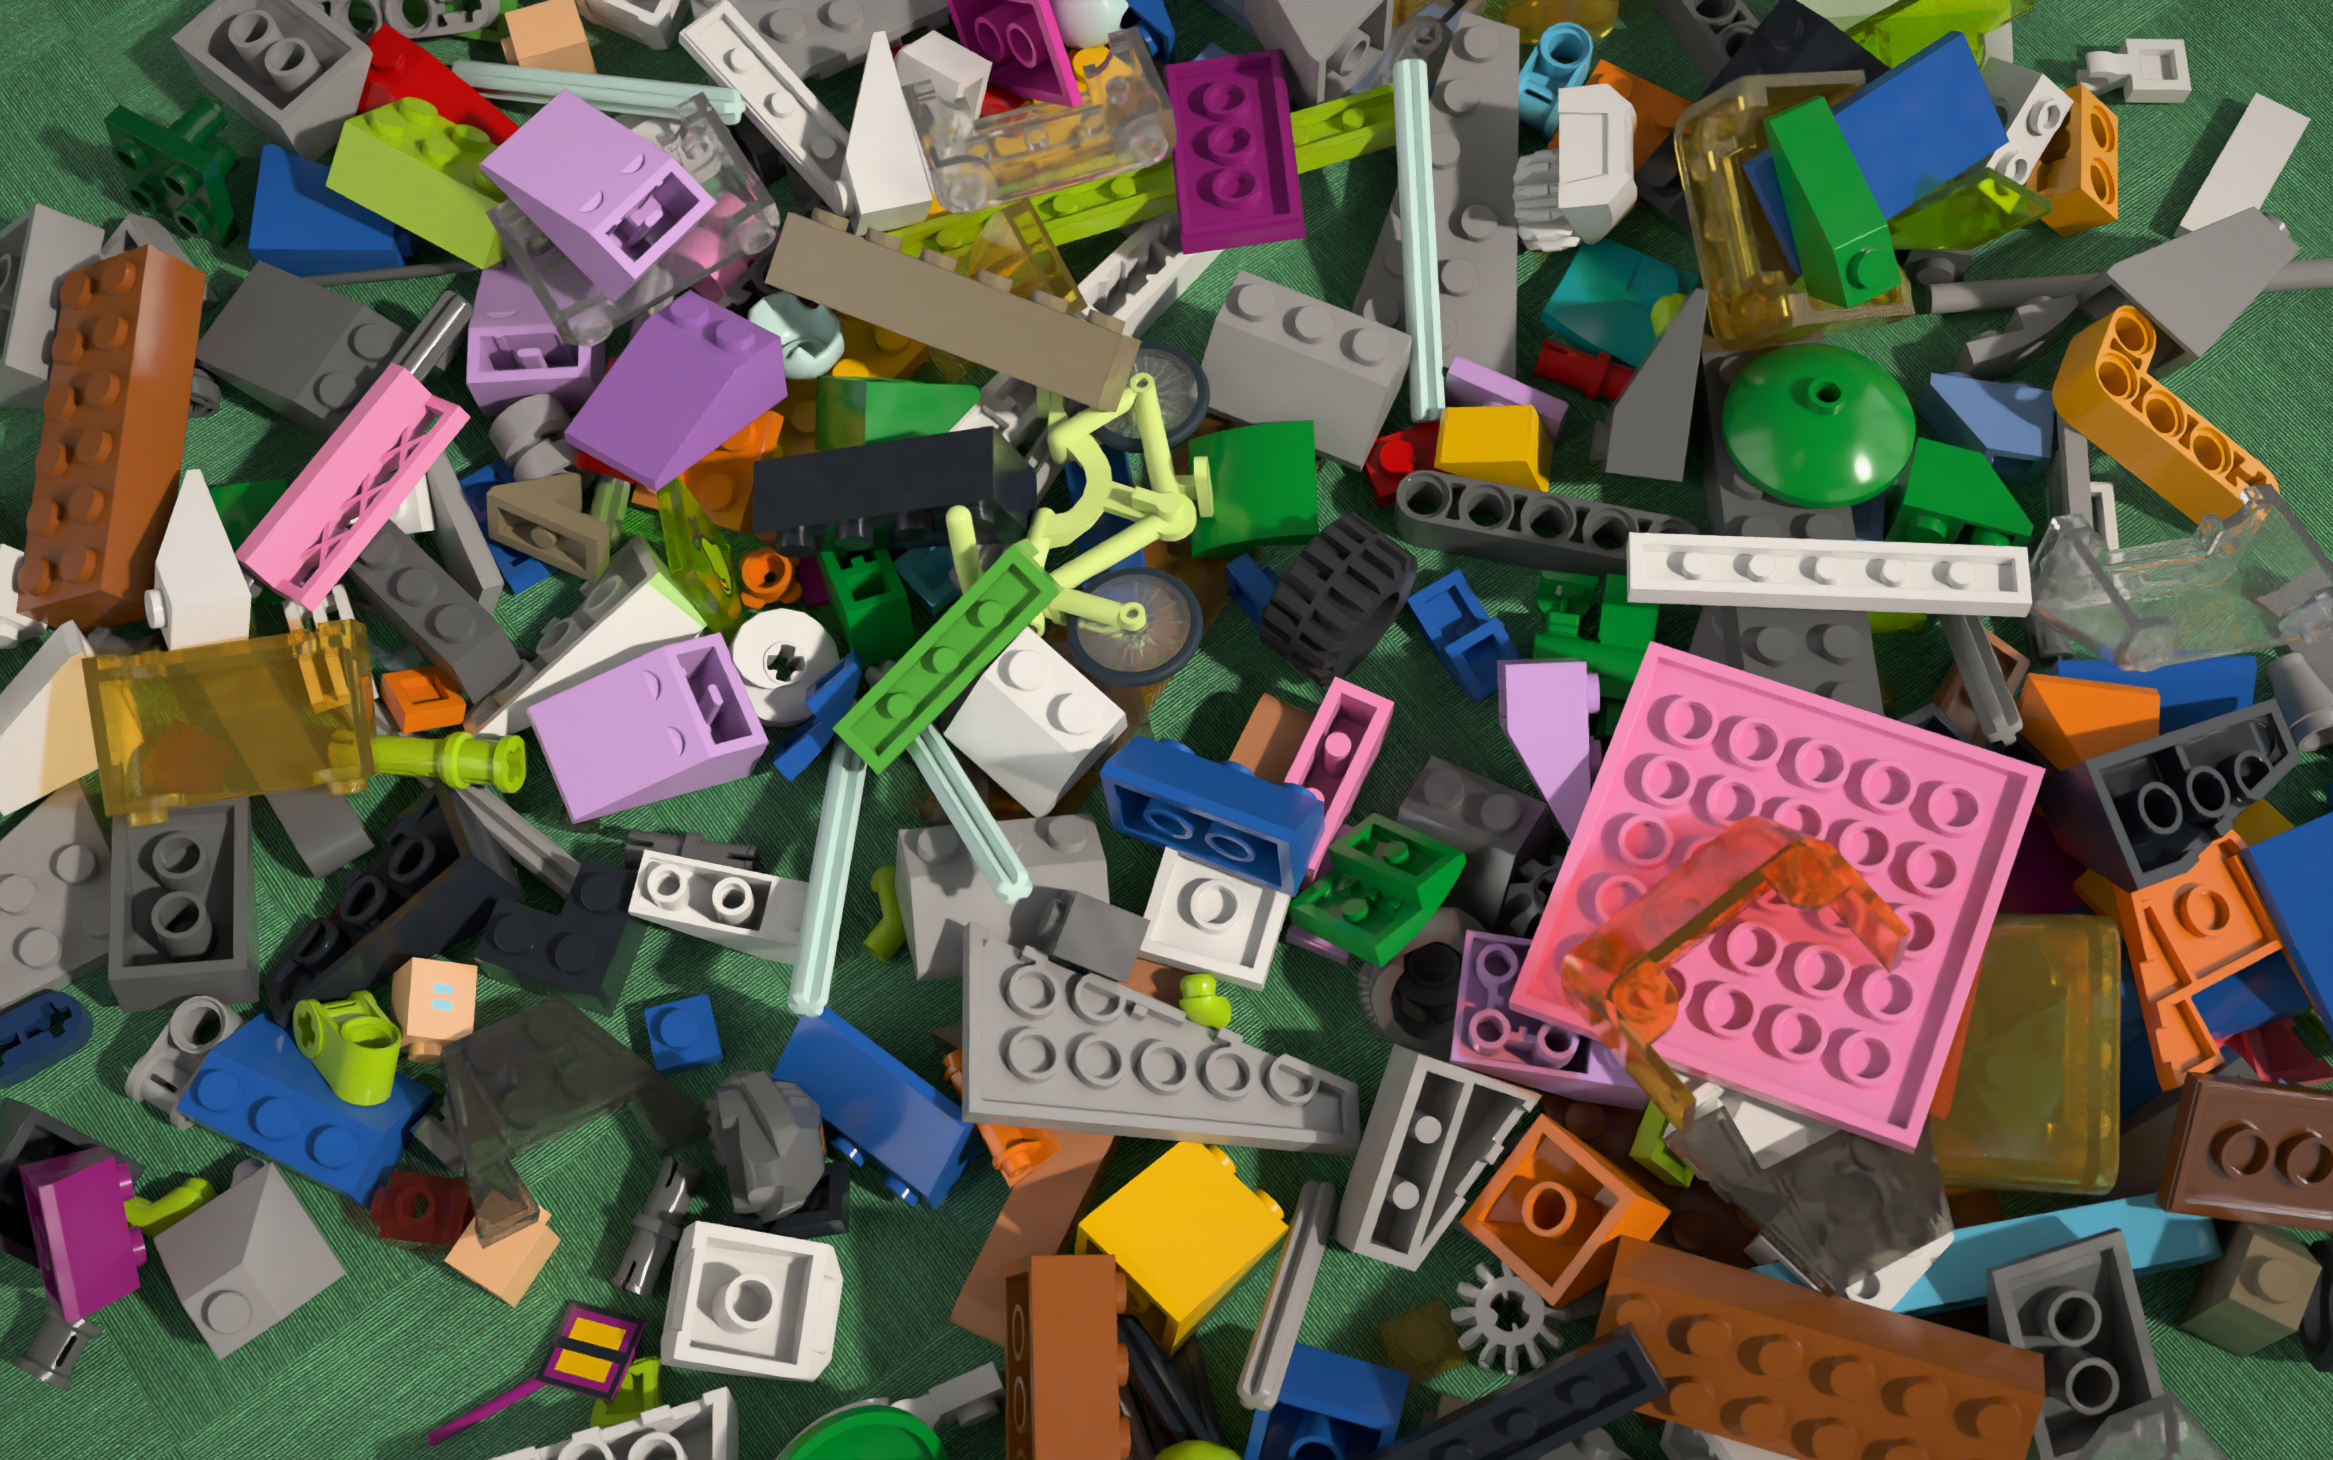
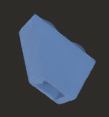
[1917,372,2055,485]

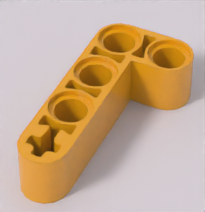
[2052,305,2280,536]

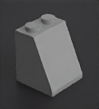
[1244,0,1394,110]
[2072,206,2301,381]

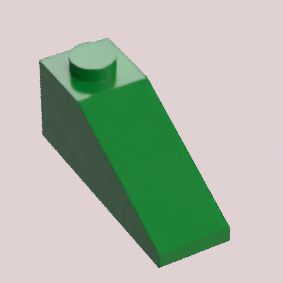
[1762,95,1902,309]
[814,549,916,667]

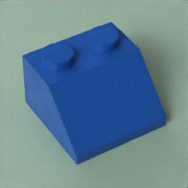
[1244,1342,1410,1460]

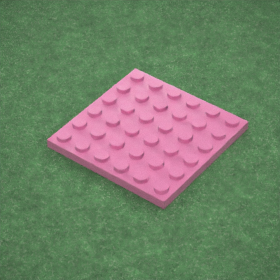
[1509,641,2045,1155]

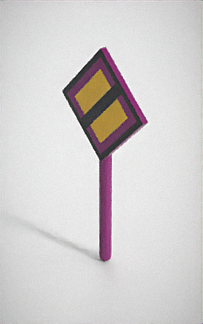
[426,1300,648,1446]

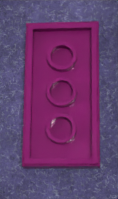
[1163,48,1306,255]

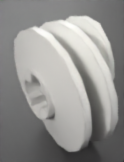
[728,608,840,727]

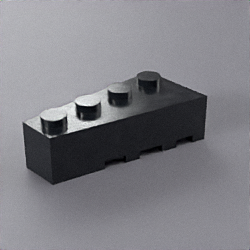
[753,426,1037,558]

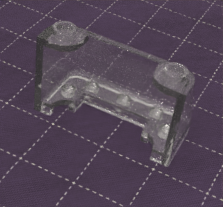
[901,26,1177,214]
[485,91,780,347]
[2028,484,2333,672]

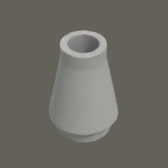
[2266,653,2333,752]

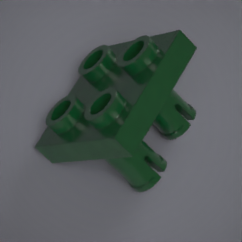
[104,96,240,248]

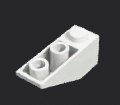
[628,850,809,965]

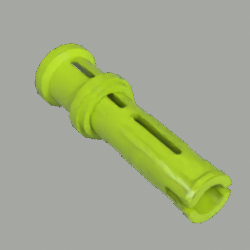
[329,731,528,793]

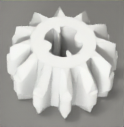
[1512,148,1583,252]
[1451,1261,1569,1376]

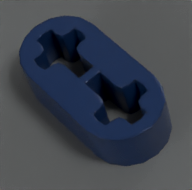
[0,992,94,1089]

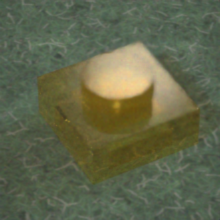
[1377,1298,1468,1392]

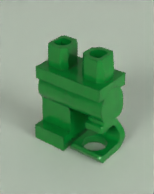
[1530,570,1661,746]

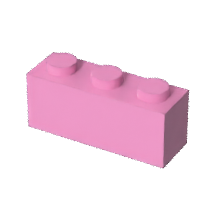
[1283,677,1394,891]

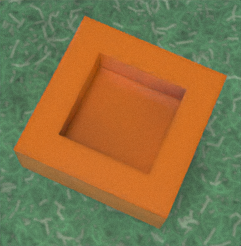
[380,666,466,734]

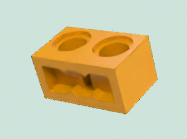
[2026,84,2118,238]

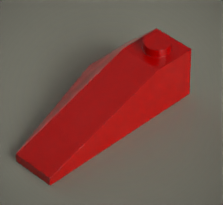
[332,23,520,150]

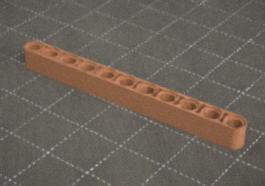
[951,693,1316,1348]

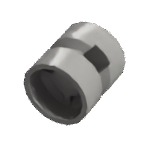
[489,394,600,497]

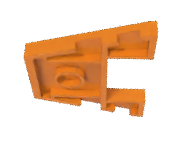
[2112,829,2317,1092]

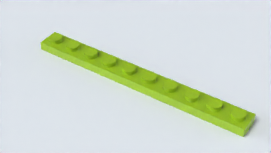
[887,83,1396,274]

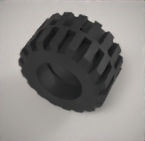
[1259,513,1418,687]

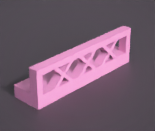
[234,363,471,612]

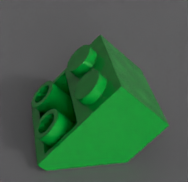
[1884,437,2033,547]

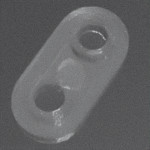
[1369,16,1453,101]

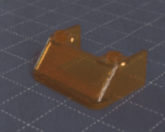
[1560,816,1911,1136]

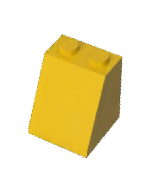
[1074,1141,1289,1358]

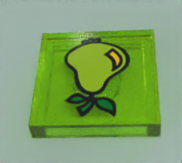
[656,476,744,647]

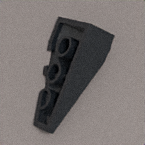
[2037,698,2301,893]
[263,779,525,1028]

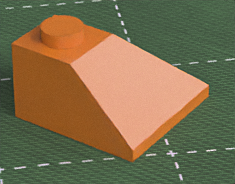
[2017,673,2160,819]
[1459,1113,1672,1309]

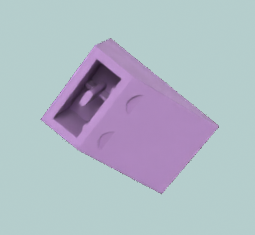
[478,89,717,303]
[466,249,606,417]
[526,632,769,824]
[1497,657,1602,846]
[1449,930,1655,1110]

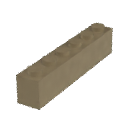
[765,207,1141,412]

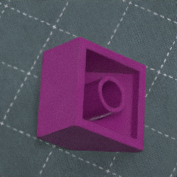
[19,1146,147,1324]

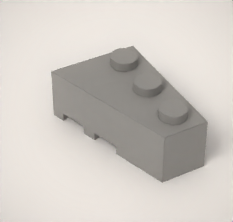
[1330,1043,1542,1272]

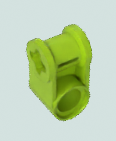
[293,990,402,1106]

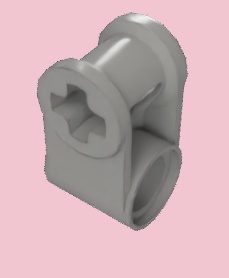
[125,996,247,1130]

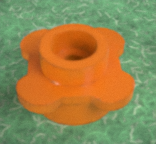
[739,547,803,610]

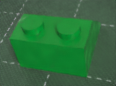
[815,375,982,451]

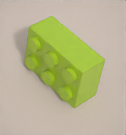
[325,97,542,270]

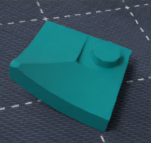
[1541,237,1699,369]

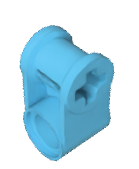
[1519,22,1593,142]

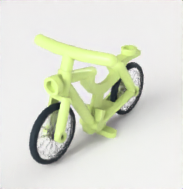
[946,342,1213,688]

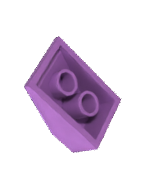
[564,290,788,492]

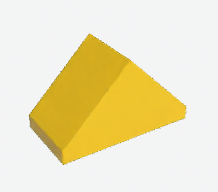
[1434,405,1553,493]

